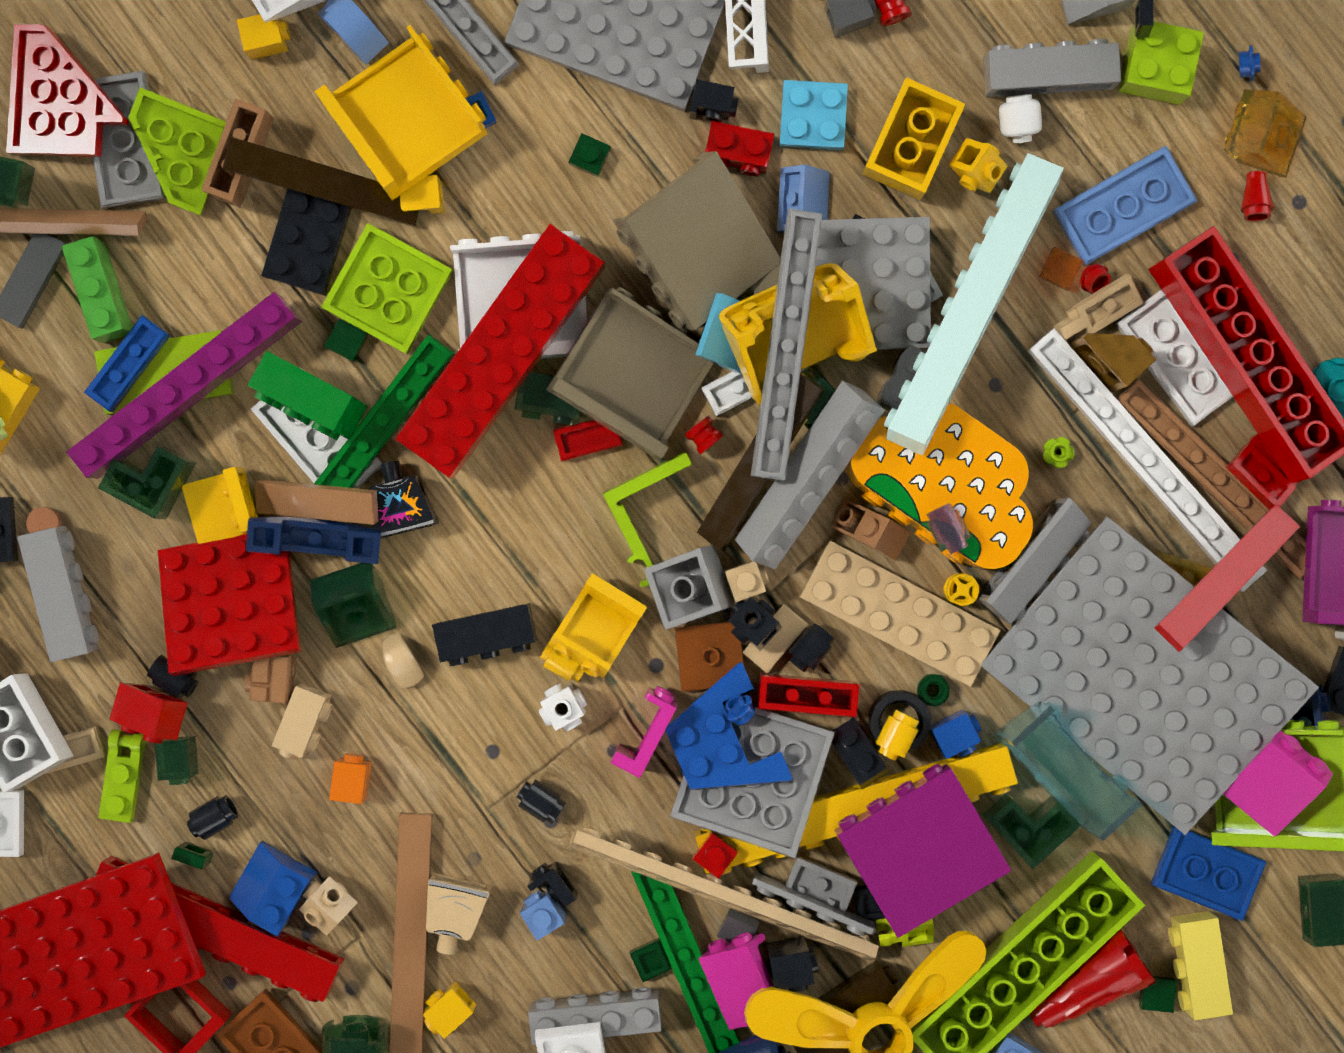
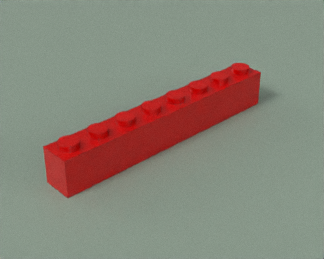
[96,856,345,1002]

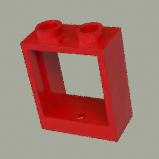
[124,980,233,1053]

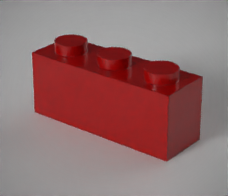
[757,673,859,717]

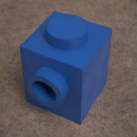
[930,709,982,759]

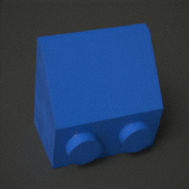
[229,841,317,936]

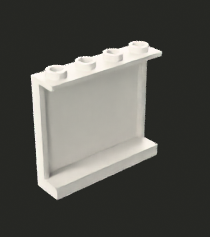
[450,231,587,359]

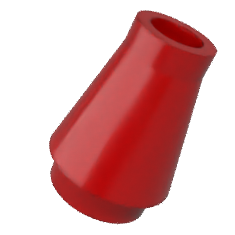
[1240,171,1274,222]

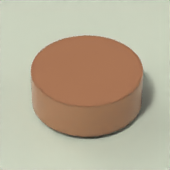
[26,507,62,533]

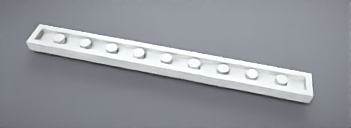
[1028,328,1267,592]

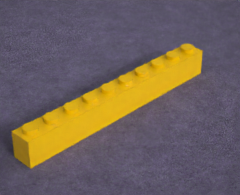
[695,743,1018,875]

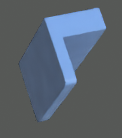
[777,164,830,233]

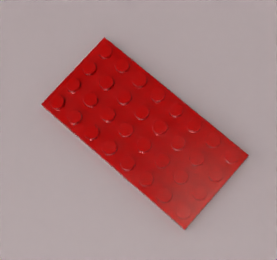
[0,852,206,1047]

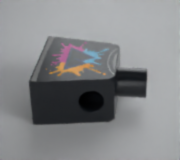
[370,460,439,539]

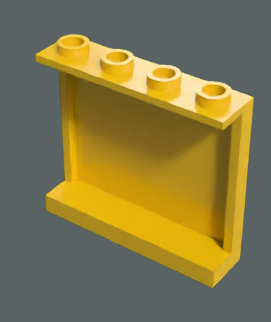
[314,25,488,200]

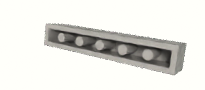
[735,380,885,569]

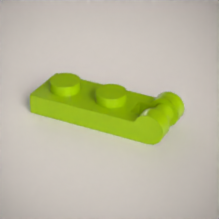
[98,729,146,823]

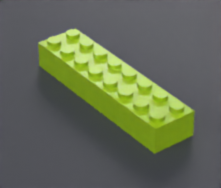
[911,850,1146,1053]

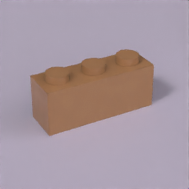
[201,98,274,208]

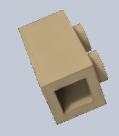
[272,683,333,760]

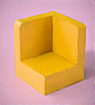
[400,175,444,214]

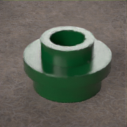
[917,674,950,706]

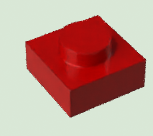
[692,831,738,879]

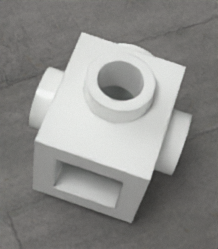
[539,683,587,732]

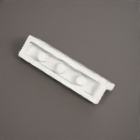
[725,0,769,73]

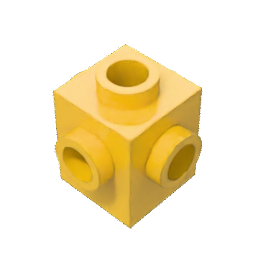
[949,138,1007,193]

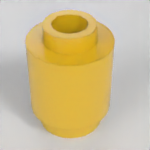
[540,641,584,683]
[875,710,919,761]

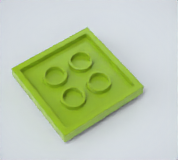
[321,223,453,355]

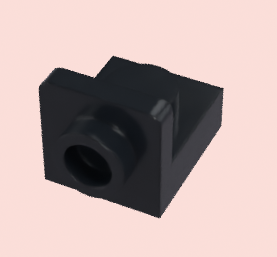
[527,862,578,907]

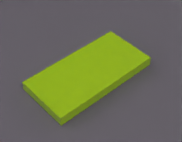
[94,330,234,415]

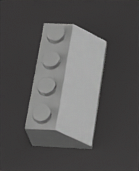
[976,498,1092,624]

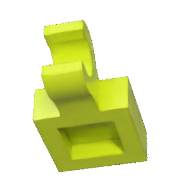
[876,918,934,947]

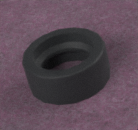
[868,690,931,753]

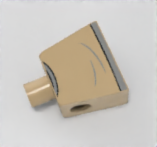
[426,873,492,955]

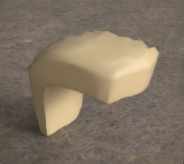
[382,633,424,688]

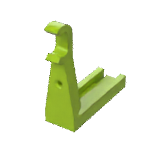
[603,451,692,587]

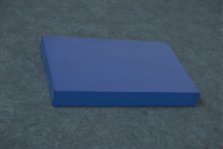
[1150,826,1266,921]

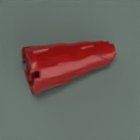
[1029,929,1156,1028]

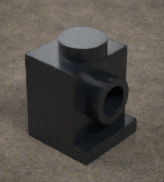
[690,79,739,122]

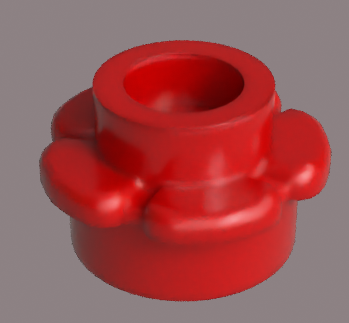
[1080,264,1111,294]

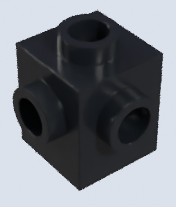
[728,596,782,651]

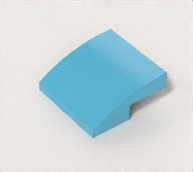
[695,293,742,375]

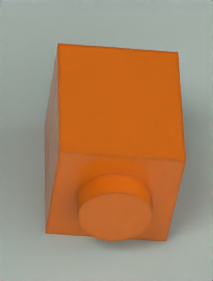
[329,753,372,804]

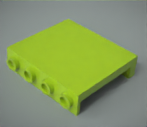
[1211,720,1344,851]

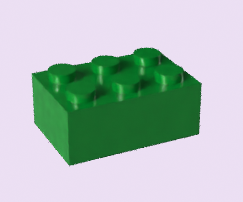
[247,351,368,441]

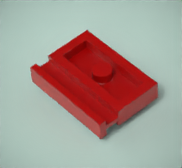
[1226,433,1301,509]

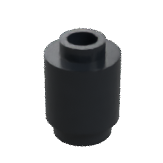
[788,623,834,672]
[147,655,199,699]
[516,779,566,824]
[187,795,239,840]

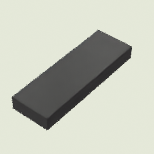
[0,234,66,329]

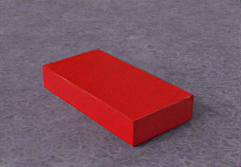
[553,420,623,462]

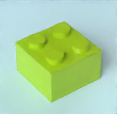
[1117,21,1204,105]

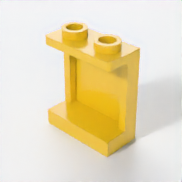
[548,573,647,679]

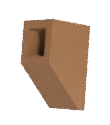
[830,499,911,561]

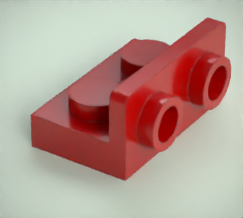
[705,121,774,176]

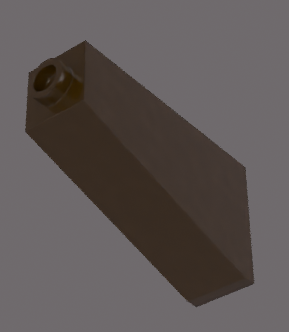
[792,960,898,1053]

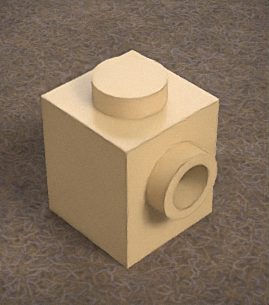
[724,561,770,602]

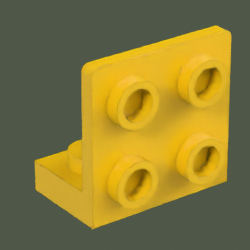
[182,467,258,544]

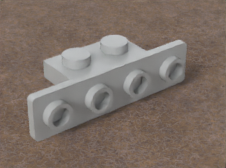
[752,855,876,936]

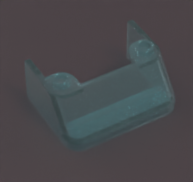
[995,701,1142,841]

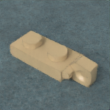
[1053,273,1144,340]

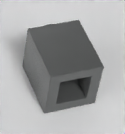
[824,0,877,38]

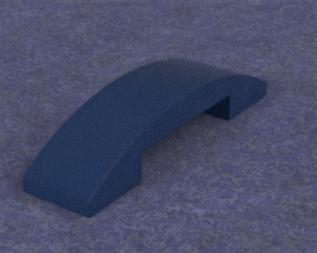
[246,517,381,564]

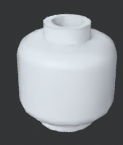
[999,94,1042,143]

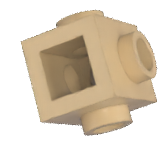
[298,876,358,936]

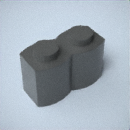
[877,345,926,412]

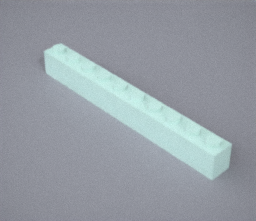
[884,153,1064,456]

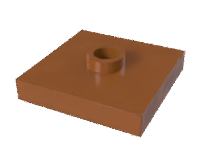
[675,621,743,692]

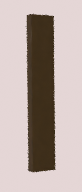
[222,137,419,227]
[697,372,825,551]

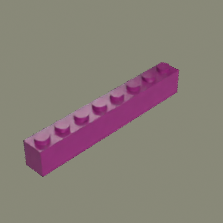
[67,292,302,479]

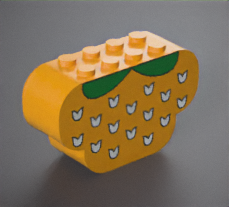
[845,403,1033,569]

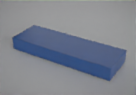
[84,315,171,412]

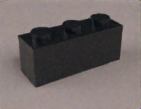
[432,603,538,667]

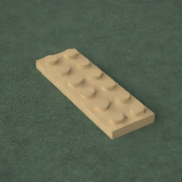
[799,540,1001,687]

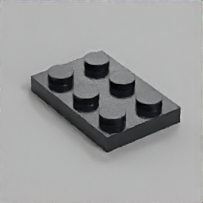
[261,189,352,296]

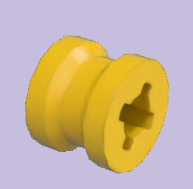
[943,573,979,606]

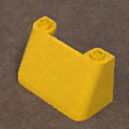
[719,263,877,405]

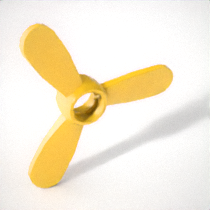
[744,930,986,1053]

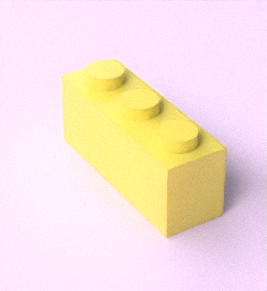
[1168,911,1233,1020]

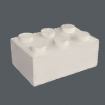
[0,673,74,793]

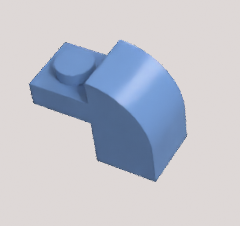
[317,0,389,65]

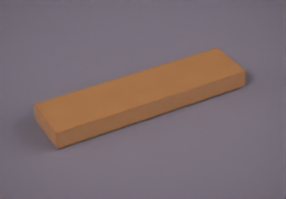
[254,479,379,525]

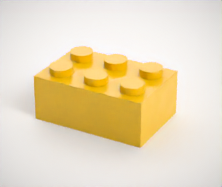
[862,77,965,200]

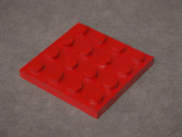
[157,533,301,676]

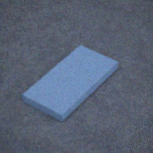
[1052,146,1198,266]

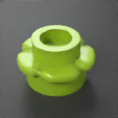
[1043,437,1075,468]

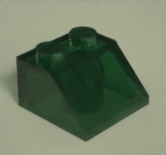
[309,563,397,648]

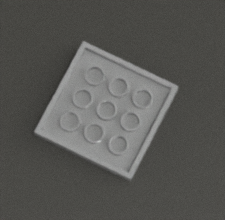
[815,217,931,349]
[670,702,835,859]

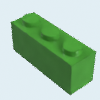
[62,236,132,343]

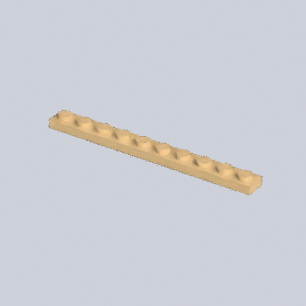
[568,828,879,960]

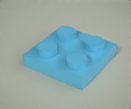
[779,80,848,151]

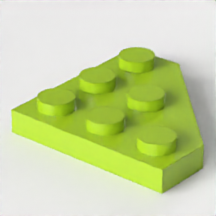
[128,87,226,216]

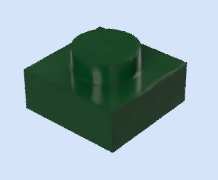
[568,133,611,177]

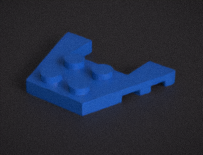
[665,662,793,790]

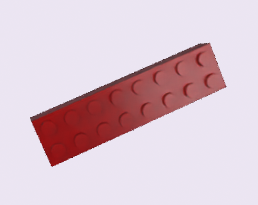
[396,224,605,479]
[1148,226,1344,483]

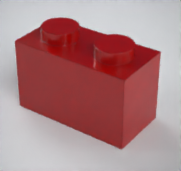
[109,682,188,744]

